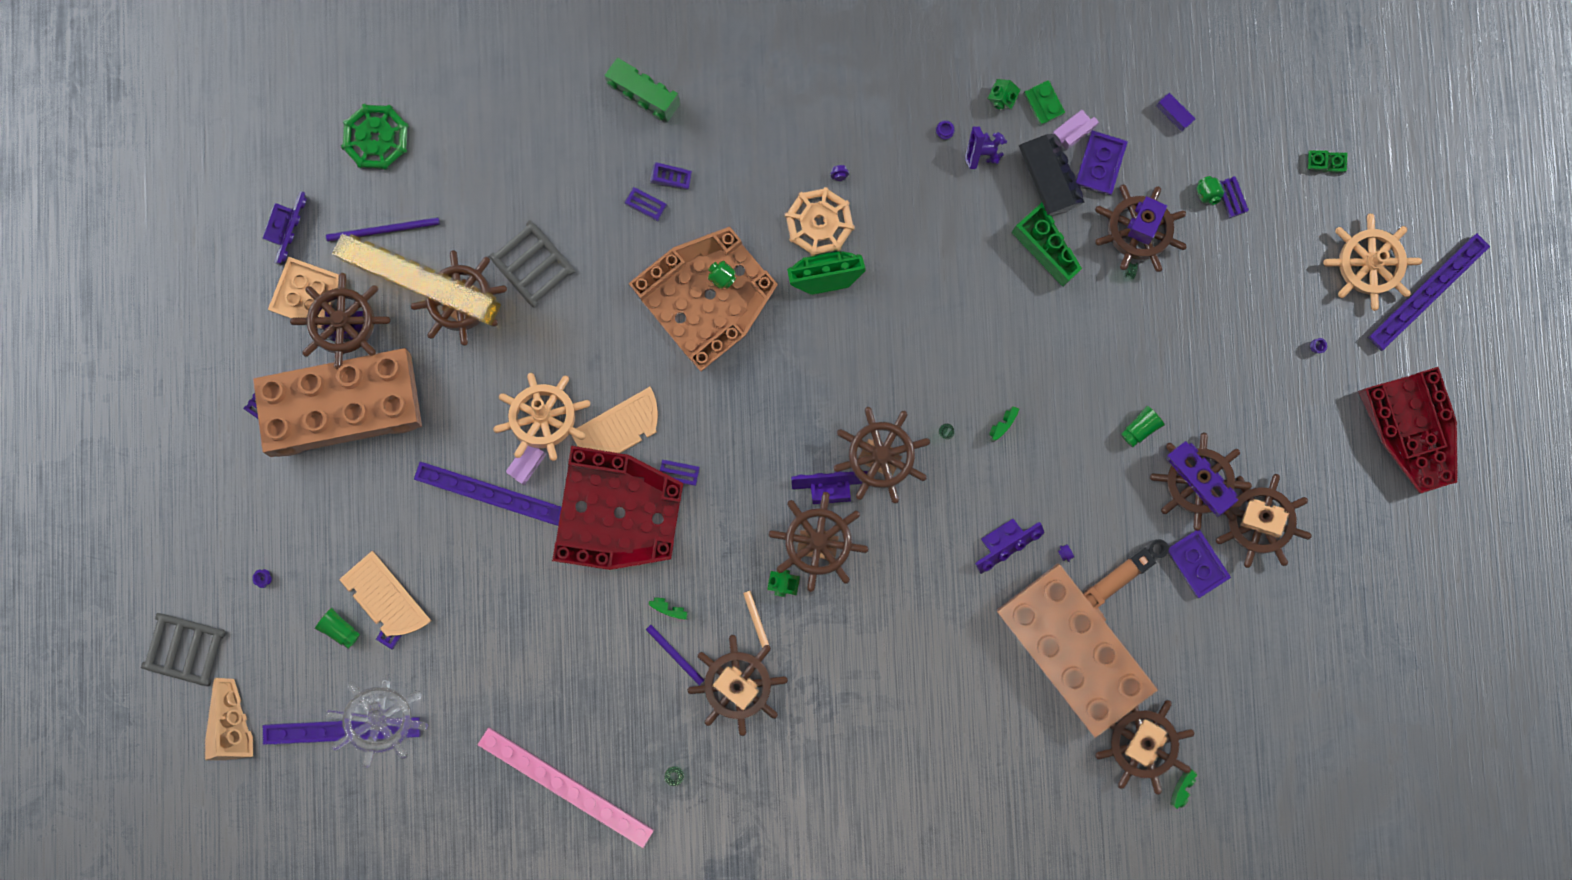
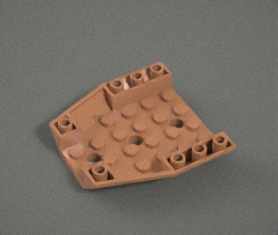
[628,227,778,372]

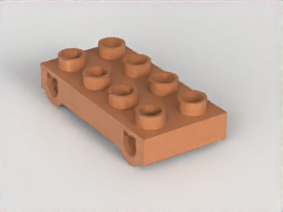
[253,348,422,457]
[996,563,1158,738]

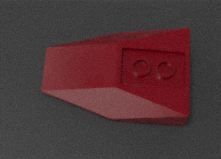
[1358,366,1457,494]

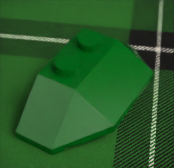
[787,251,866,295]

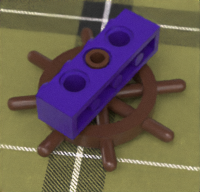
[1150,432,1252,531]

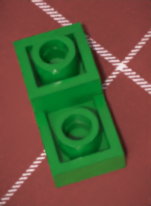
[1308,150,1348,173]
[989,406,1020,442]
[649,597,688,620]
[1170,769,1198,809]

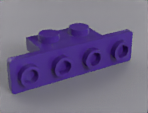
[262,191,307,265]
[791,471,868,505]
[975,519,1045,574]

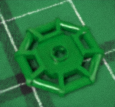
[341,103,409,170]

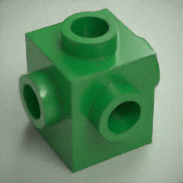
[987,79,1021,110]
[767,570,800,597]

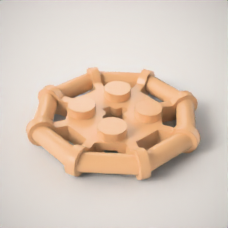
[784,187,855,256]

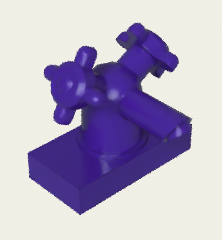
[965,126,1007,169]

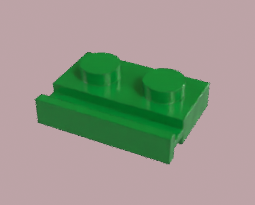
[1023,80,1066,126]

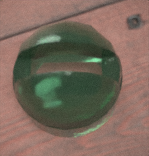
[939,423,955,440]

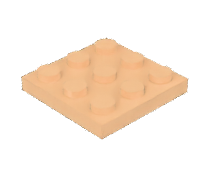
[268,257,339,330]

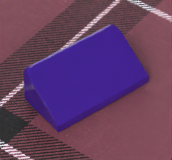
[1156,92,1196,132]

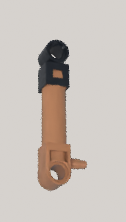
[1083,539,1169,621]

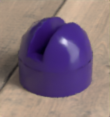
[1310,338,1327,354]

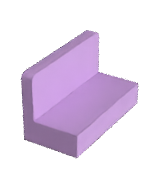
[1053,110,1099,150]
[506,446,546,485]

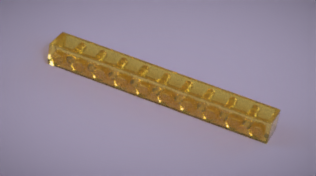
[332,234,501,326]

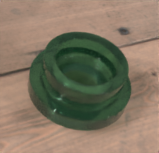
[664,766,684,786]

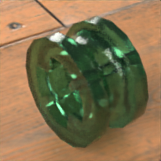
[1124,261,1138,280]

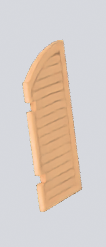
[572,387,658,453]
[339,551,431,637]

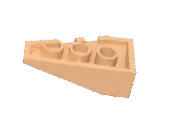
[205,678,253,761]

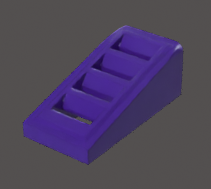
[650,162,692,190]

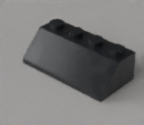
[1018,134,1085,215]

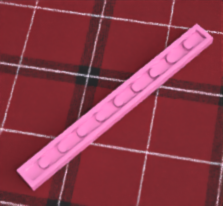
[478,728,654,848]

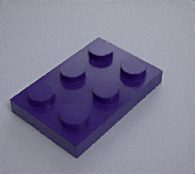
[1076,130,1128,196]
[1168,530,1231,598]

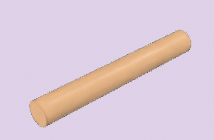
[743,591,769,648]

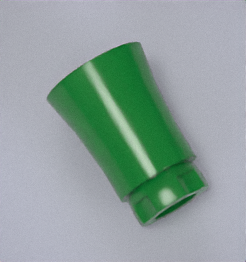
[1121,405,1165,448]
[314,608,360,649]

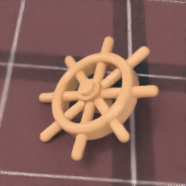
[1323,213,1422,311]
[493,373,590,461]

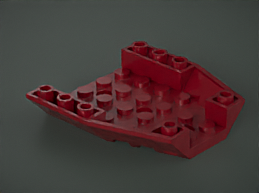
[552,445,683,570]

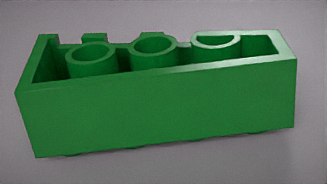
[604,57,680,122]
[1011,203,1082,287]

